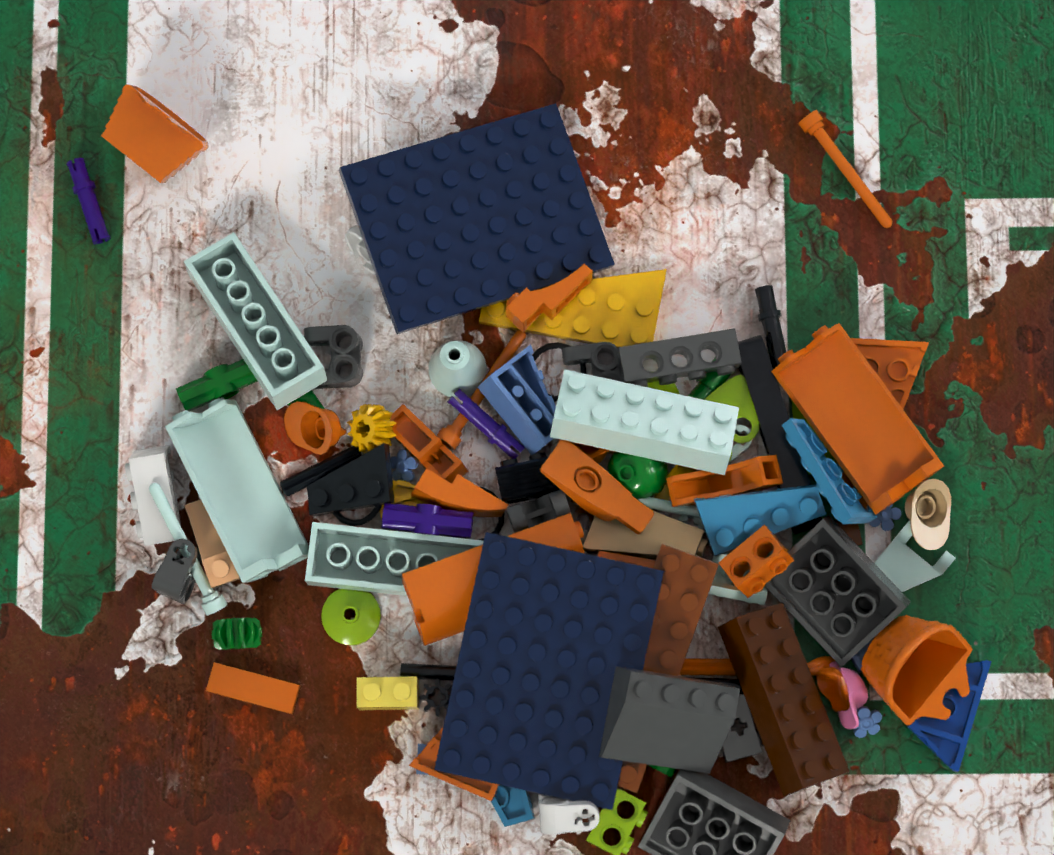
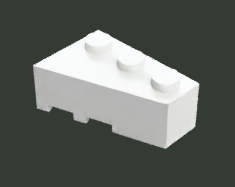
[125,445,181,546]

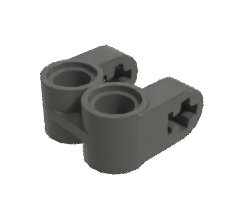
[304,325,363,389]
[562,342,622,382]
[506,489,571,533]
[152,539,203,604]

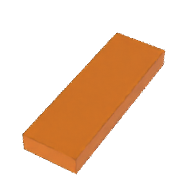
[206,662,301,715]

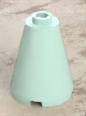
[429,340,487,397]

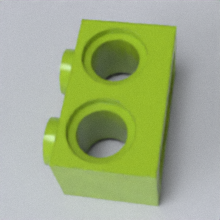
[586,788,648,855]

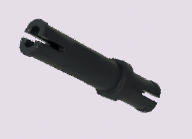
[755,285,786,369]

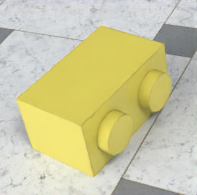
[357,676,419,710]

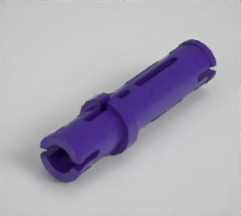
[66,158,111,245]
[447,388,525,459]

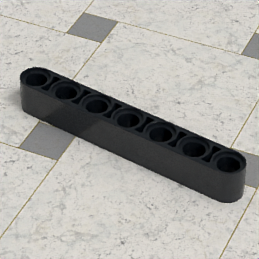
[738,335,822,535]

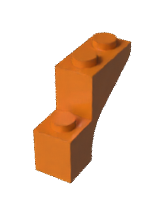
[666,455,783,507]

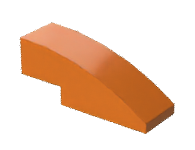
[390,404,468,483]
[411,468,508,518]

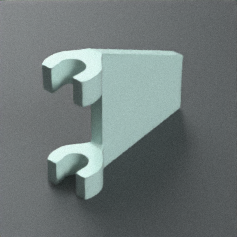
[874,521,956,592]

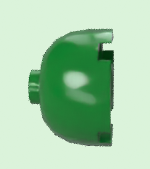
[607,452,668,499]

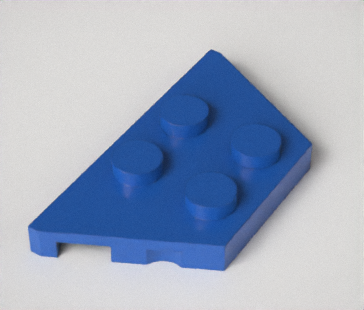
[907,660,991,772]

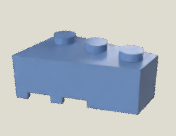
[477,344,556,455]

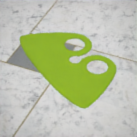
[704,375,759,462]

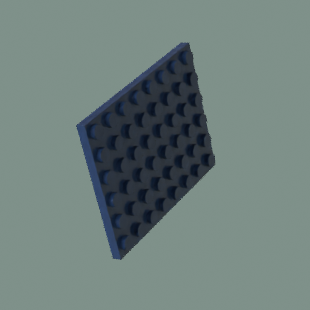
[339,104,615,334]
[434,532,664,810]

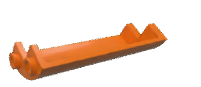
[771,323,944,515]
[402,513,585,646]

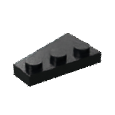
[307,443,394,516]

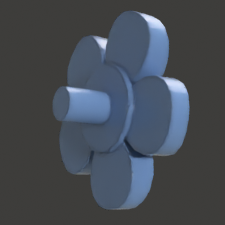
[391,449,418,482]
[868,504,901,531]
[853,706,882,738]

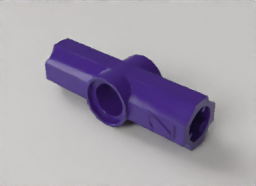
[382,503,474,539]

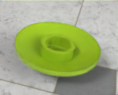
[321,589,381,645]

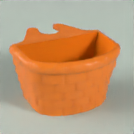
[101,84,209,183]
[861,615,972,725]

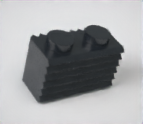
[495,452,560,504]

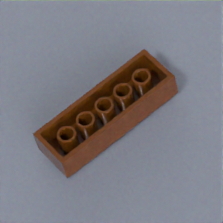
[718,602,850,796]

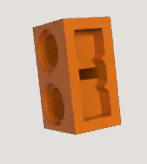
[718,524,794,598]

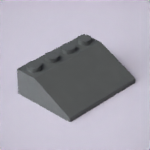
[765,515,911,667]
[599,666,740,773]
[638,769,791,855]

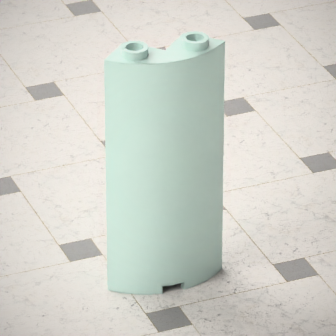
[165,397,309,583]

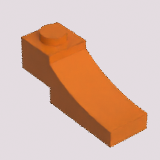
[506,263,593,332]

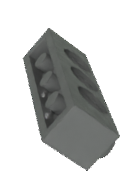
[617,328,742,387]

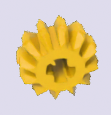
[347,404,397,453]

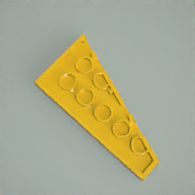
[479,269,667,348]

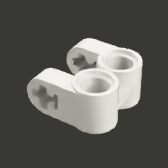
[538,793,600,835]

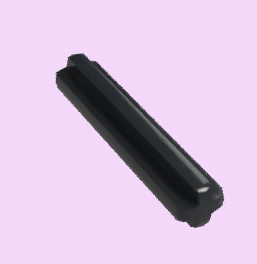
[280,446,362,496]

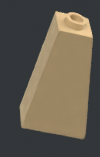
[583,510,708,559]

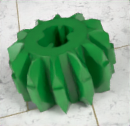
[211,617,262,650]

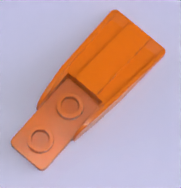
[540,440,654,535]

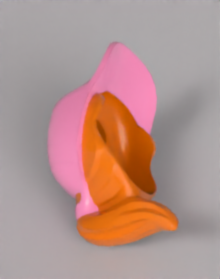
[807,656,868,729]

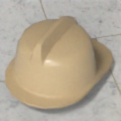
[905,479,951,550]

